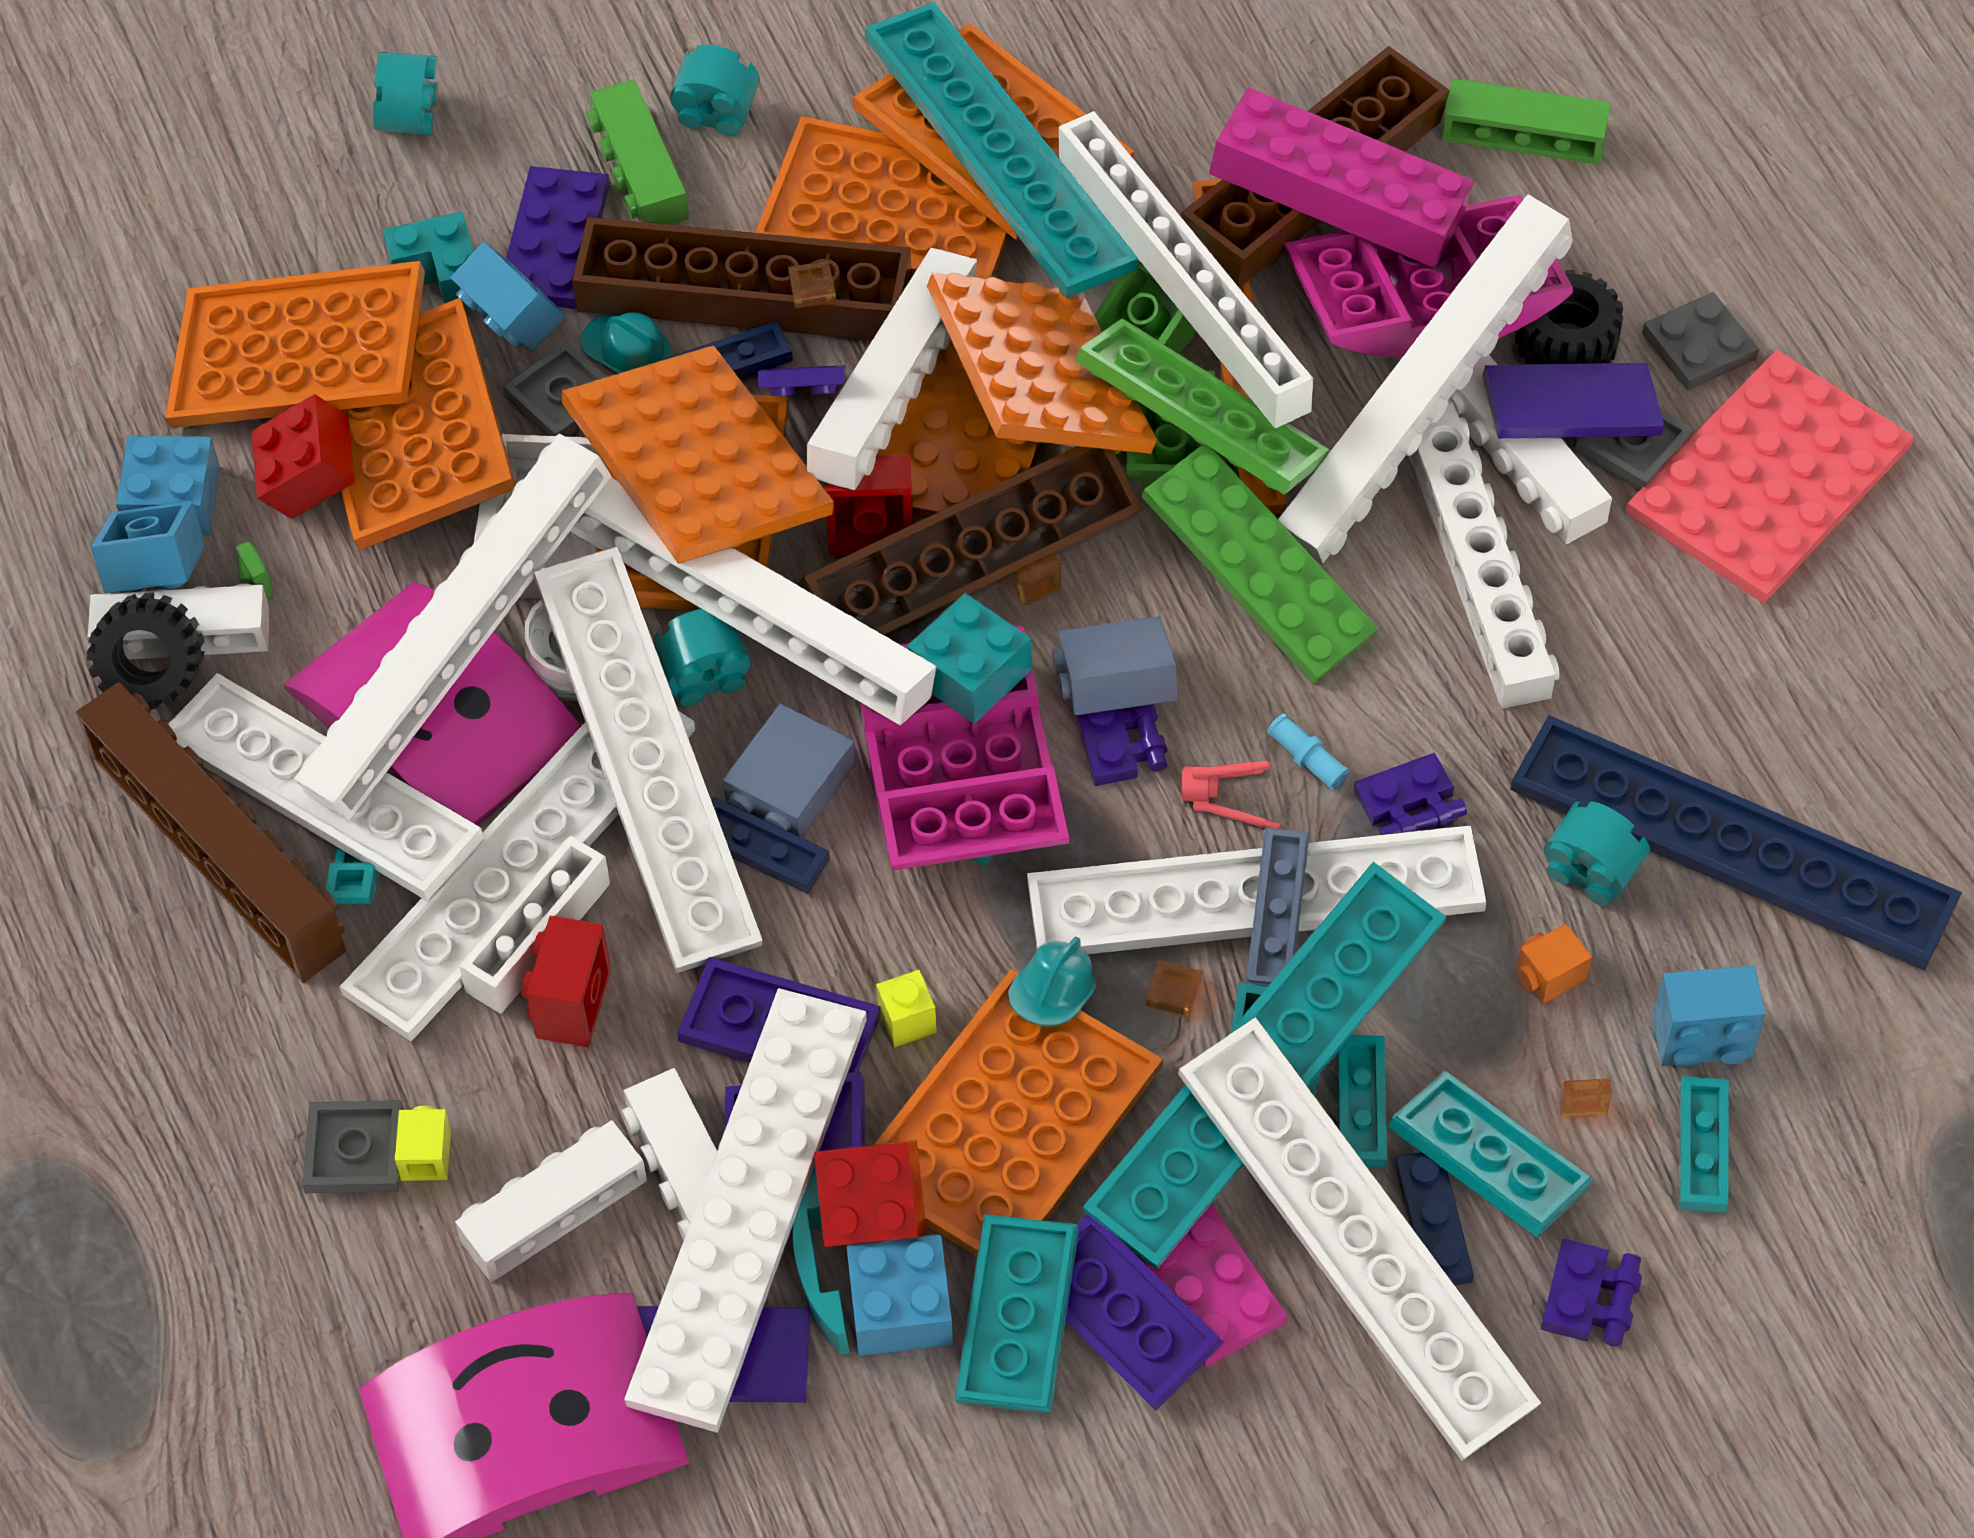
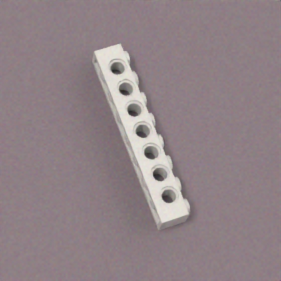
[1409,402,1559,709]

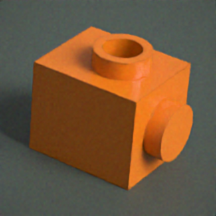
[1516,923,1592,1004]

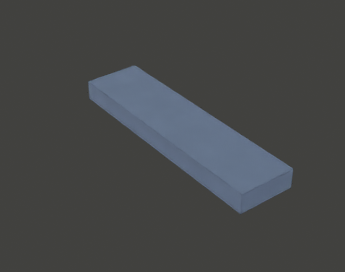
[1246,827,1310,987]

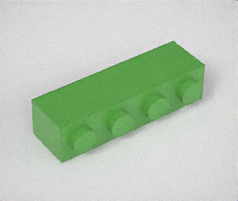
[1442,78,1611,165]
[586,79,689,225]

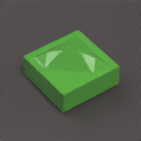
[235,541,274,598]

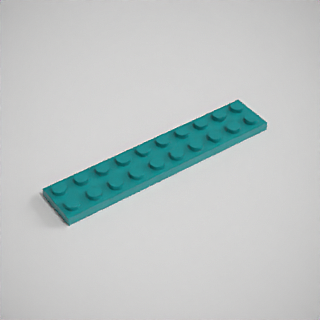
[865,2,1138,298]
[1082,861,1447,1271]

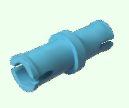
[1267,713,1350,791]

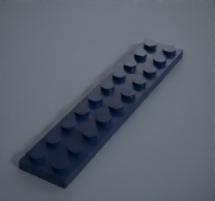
[1510,715,1962,970]

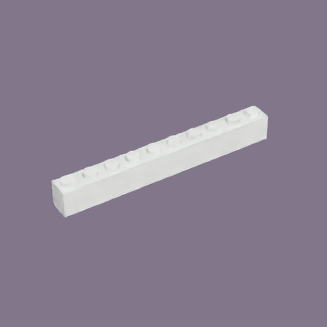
[1059,111,1313,428]
[1278,194,1573,564]
[294,433,611,821]
[570,477,936,725]

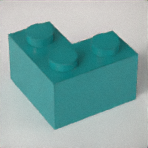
[383,211,474,307]

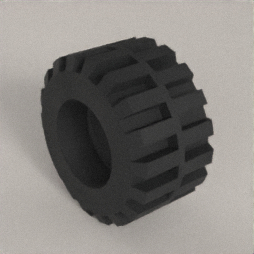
[1515,270,1623,365]
[87,593,205,710]

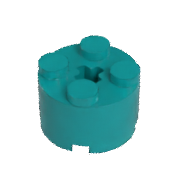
[670,45,760,137]
[373,51,438,136]
[652,609,751,706]
[1544,801,1650,906]

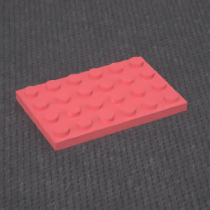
[1626,349,1914,604]

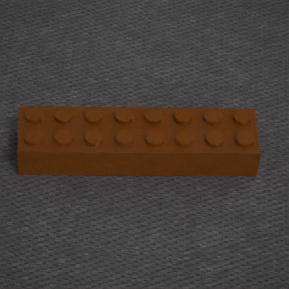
[1180,46,1450,288]
[572,217,912,340]
[797,446,1143,637]
[76,682,346,983]

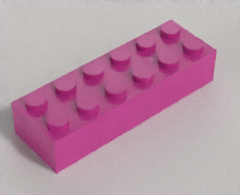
[1209,87,1474,268]

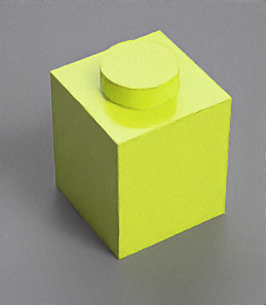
[876,970,937,1048]
[395,1106,451,1181]

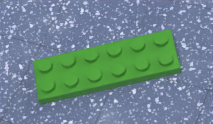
[1075,318,1330,495]
[1141,445,1379,685]

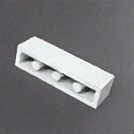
[88,584,270,659]
[459,835,610,1014]
[621,1068,717,1240]
[455,1120,647,1283]

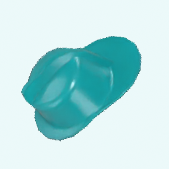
[580,312,672,374]
[1008,936,1096,1026]

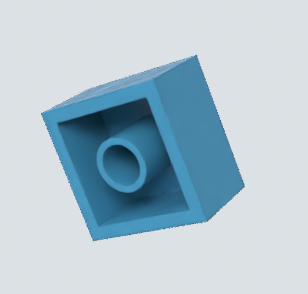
[450,241,566,352]
[116,436,220,535]
[91,500,206,594]
[1652,966,1765,1068]
[846,1234,953,1356]

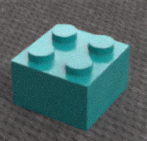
[906,593,1032,724]

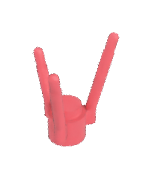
[1182,761,1282,829]

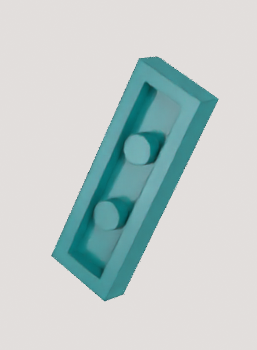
[1338,1035,1387,1168]
[1679,1076,1729,1213]

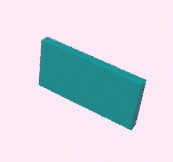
[1388,1071,1593,1238]
[955,1214,1079,1414]

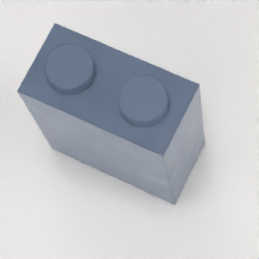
[1052,616,1178,716]
[722,703,856,838]

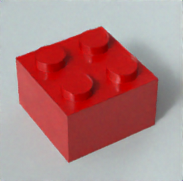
[251,394,355,519]
[825,455,914,556]
[522,915,612,1047]
[814,1140,927,1247]

